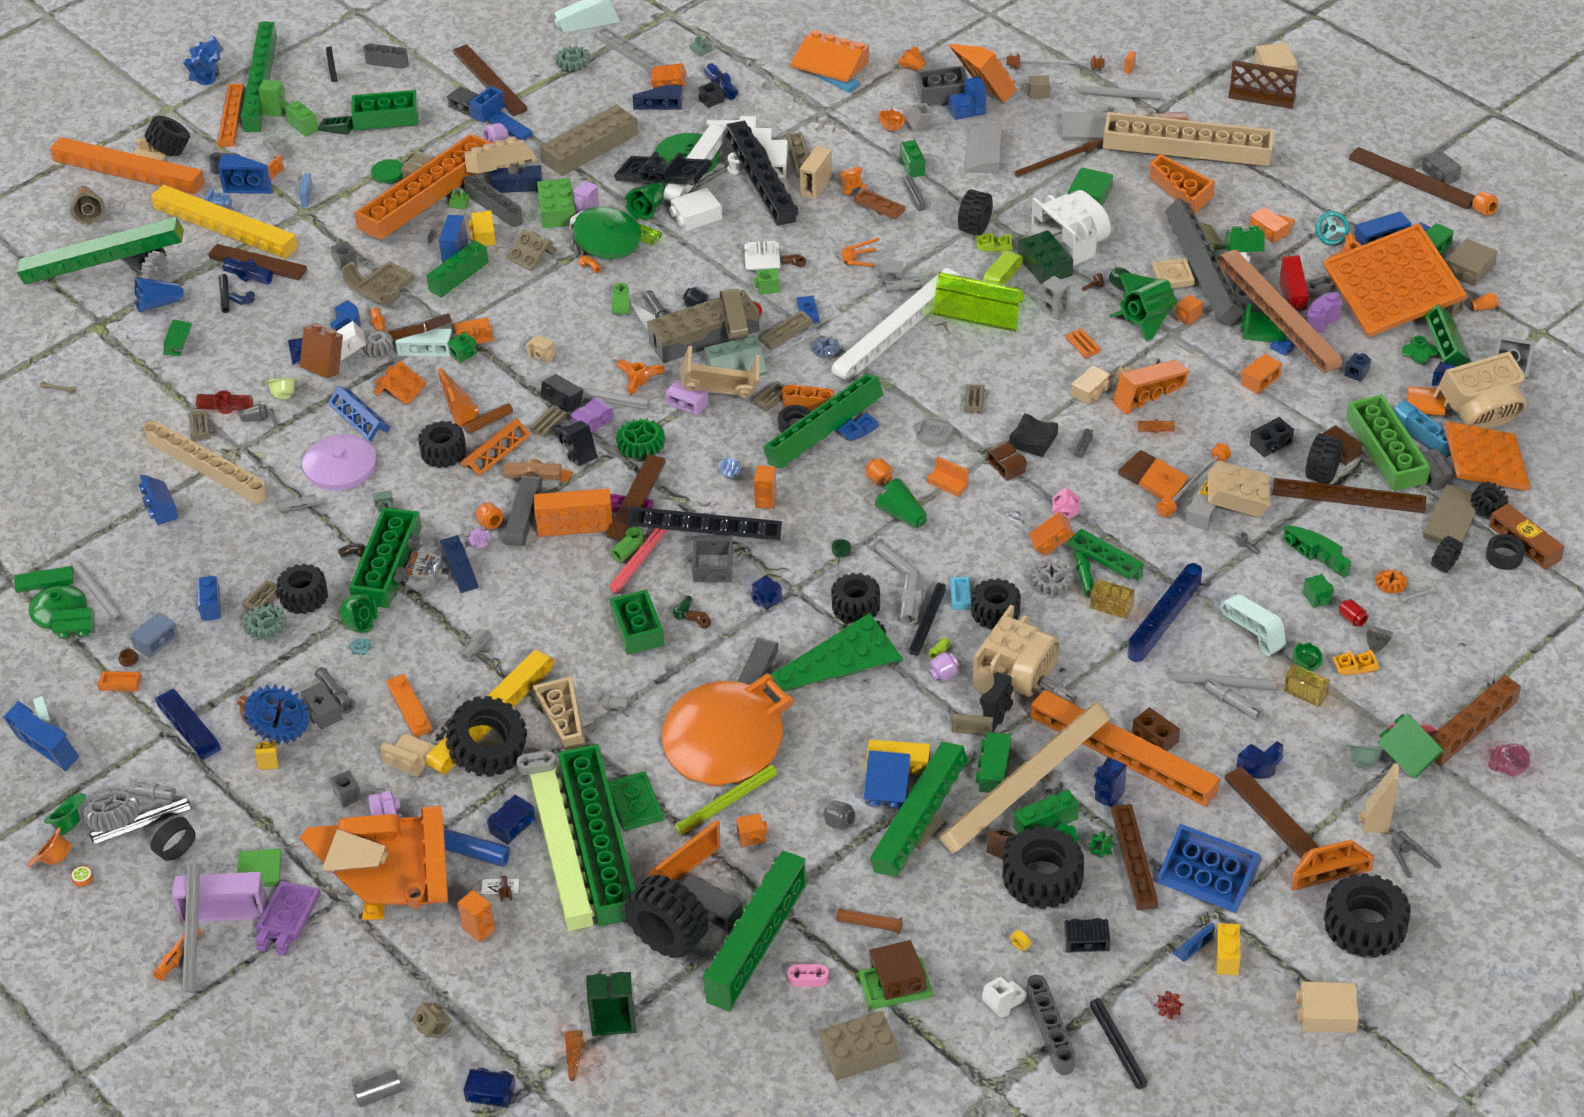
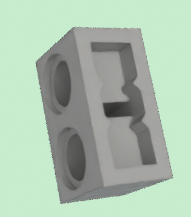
[1041,276,1070,320]

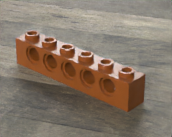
[1431,675,1521,766]

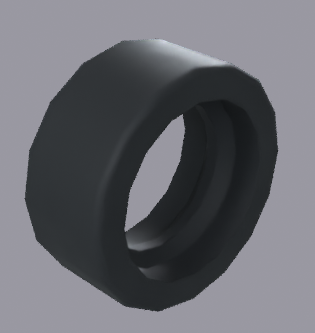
[778,405,811,433]
[1486,534,1525,570]

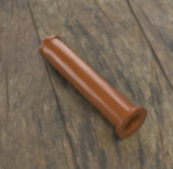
[836,908,903,934]

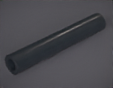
[219,274,230,313]

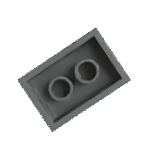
[916,66,968,106]

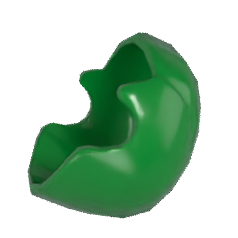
[1292,642,1323,672]

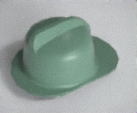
[1347,745,1384,769]

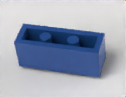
[1354,211,1411,246]

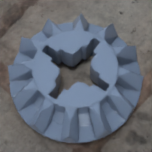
[812,336,840,358]

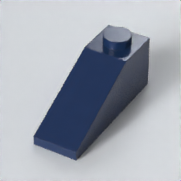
[632,85,683,110]
[440,535,479,594]

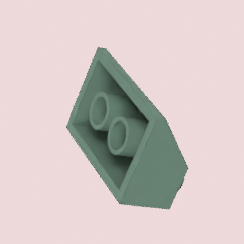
[704,336,767,376]

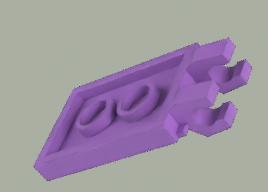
[255,881,321,956]

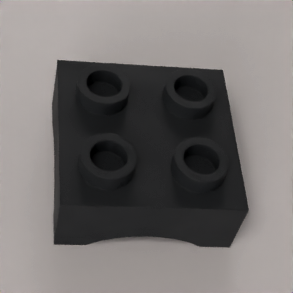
[1009,413,1058,457]
[980,672,1014,731]

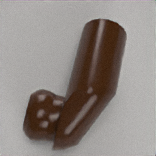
[782,254,806,267]
[686,611,711,629]

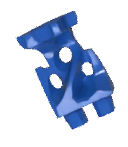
[183,36,224,85]

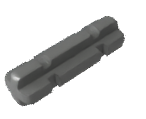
[1074,428,1093,458]

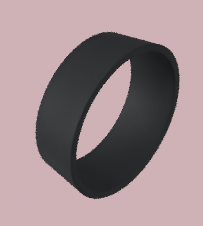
[150,817,196,861]

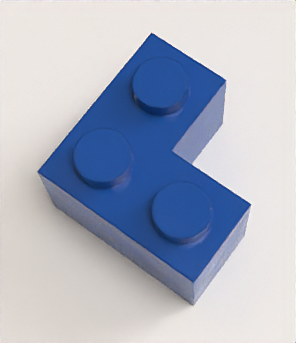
[949,76,986,120]

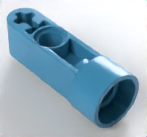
[1393,400,1451,457]

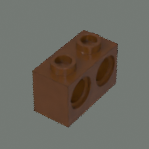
[1132,707,1180,751]

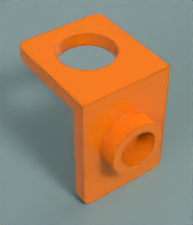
[257,155,284,180]

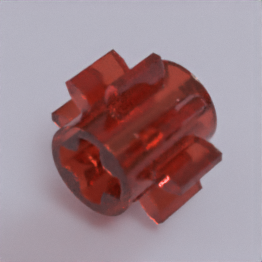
[1154,990,1184,1019]

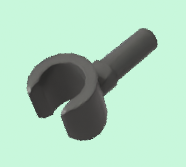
[1236,532,1260,554]

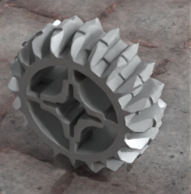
[83,789,140,833]

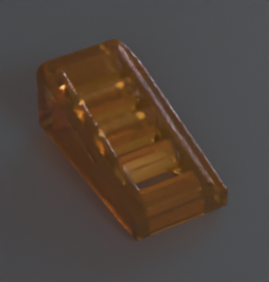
[565,1030,584,1081]

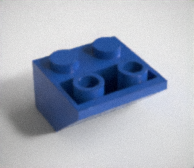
[138,475,179,525]

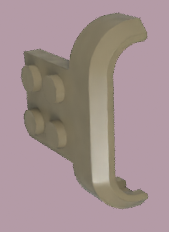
[342,261,415,306]

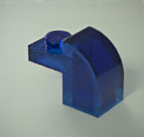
[1236,741,1284,779]

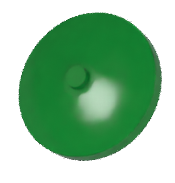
[573,206,641,259]

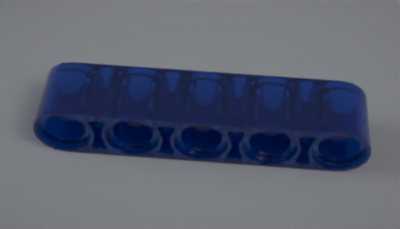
[155,688,221,760]

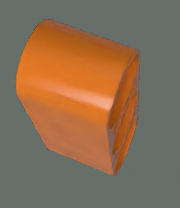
[782,385,834,411]

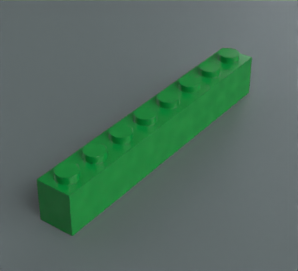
[763,374,884,468]
[870,742,968,877]

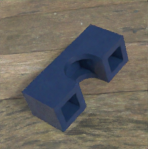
[491,165,543,193]

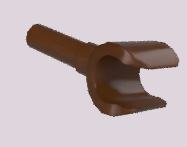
[1082,273,1104,291]
[498,876,513,902]

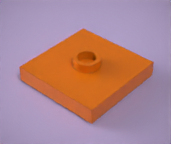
[1138,458,1189,499]

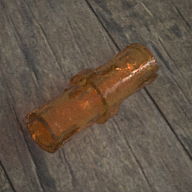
[1138,419,1175,433]

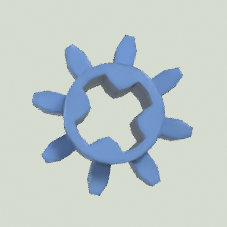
[718,457,742,479]

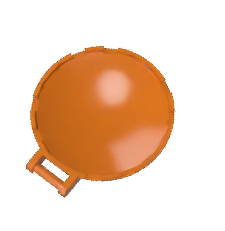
[662,674,795,786]

